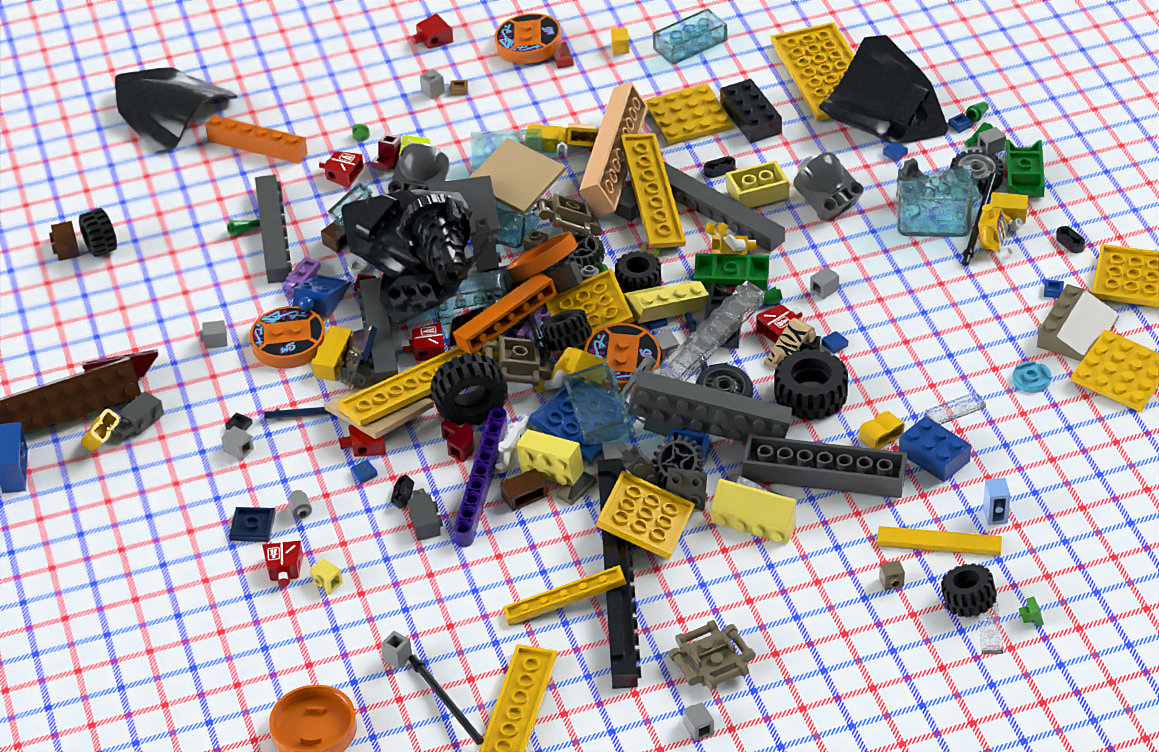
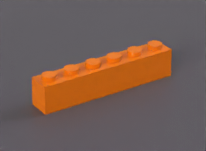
[205,115,308,164]
[453,273,557,355]

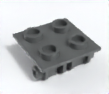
[340,346,366,388]
[666,467,708,510]

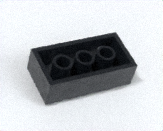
[720,78,782,144]

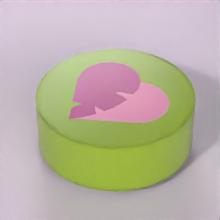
[641,242,660,257]

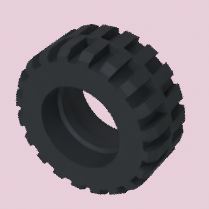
[774,348,848,420]
[430,353,508,426]

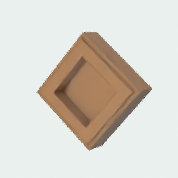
[450,80,468,96]

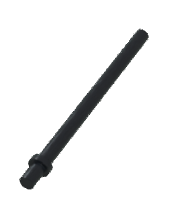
[962,173,997,266]
[517,282,546,353]
[409,654,484,745]

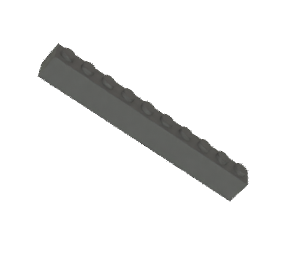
[663,161,785,252]

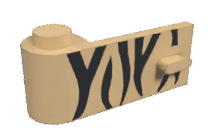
[764,318,816,369]

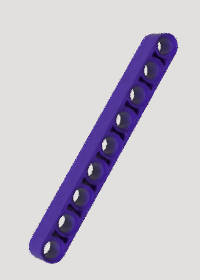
[454,407,508,547]

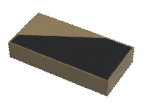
[556,471,597,506]

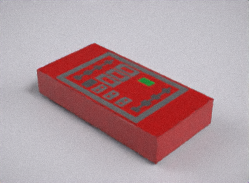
[553,41,574,68]

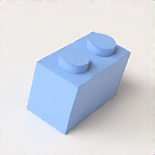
[983,477,1011,525]

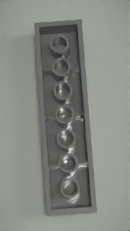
[627,370,792,443]
[742,434,907,498]

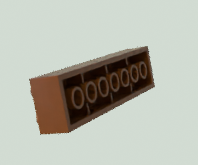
[0,357,142,433]

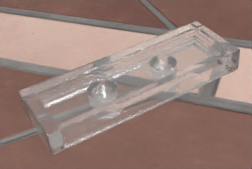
[925,391,986,425]
[978,601,1003,654]

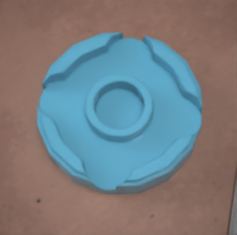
[1012,361,1051,393]

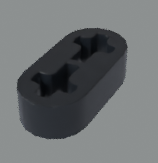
[703,156,736,178]
[1056,226,1085,253]
[391,474,414,509]

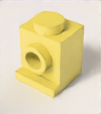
[310,558,343,595]

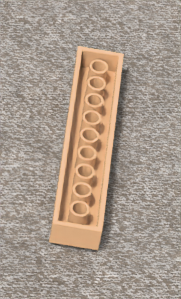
[579,81,648,217]

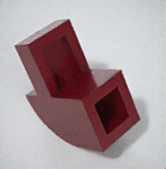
[371,134,401,171]
[441,420,475,463]

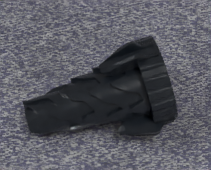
[396,194,471,288]

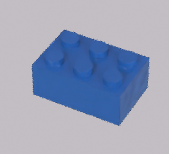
[899,416,971,482]
[0,422,28,493]

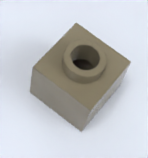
[523,229,548,251]
[879,560,905,590]

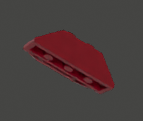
[82,349,159,381]

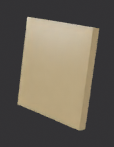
[469,137,566,215]
[324,378,434,439]

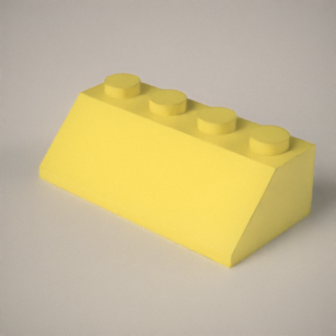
[623,280,709,324]
[711,479,796,544]

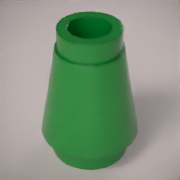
[966,101,989,122]

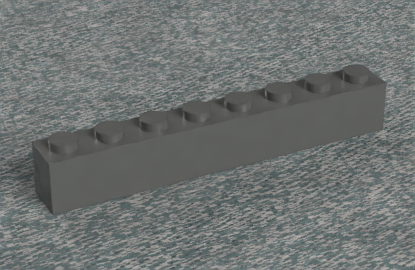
[255,174,292,284]
[357,277,398,384]

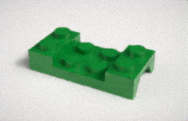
[1005,139,1045,197]
[693,253,769,291]

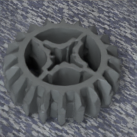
[558,232,605,271]
[652,435,706,484]

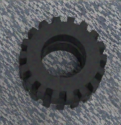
[79,207,117,257]
[615,251,662,294]
[540,309,592,351]
[941,563,997,617]

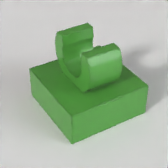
[1019,596,1044,627]

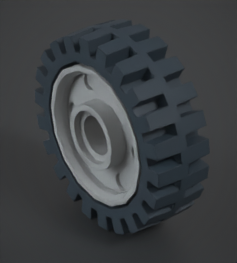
[950,149,1003,196]

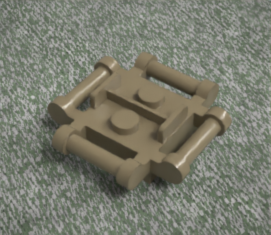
[536,193,601,237]
[483,335,553,387]
[668,620,756,690]

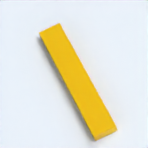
[877,526,1002,556]
[503,565,626,626]

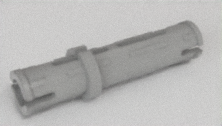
[614,355,657,407]

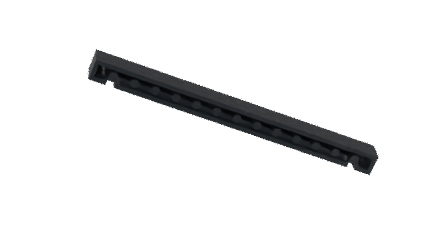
[597,458,642,689]

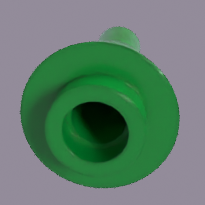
[964,122,993,148]
[227,219,260,237]
[748,286,783,306]

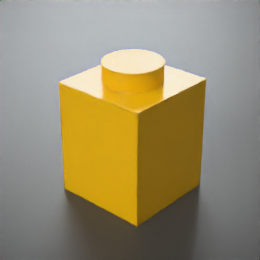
[611,27,630,54]

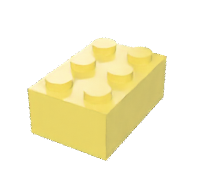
[726,160,789,208]
[516,429,584,486]

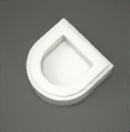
[348,258,370,277]

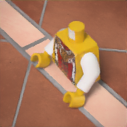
[705,222,756,255]
[533,347,574,393]

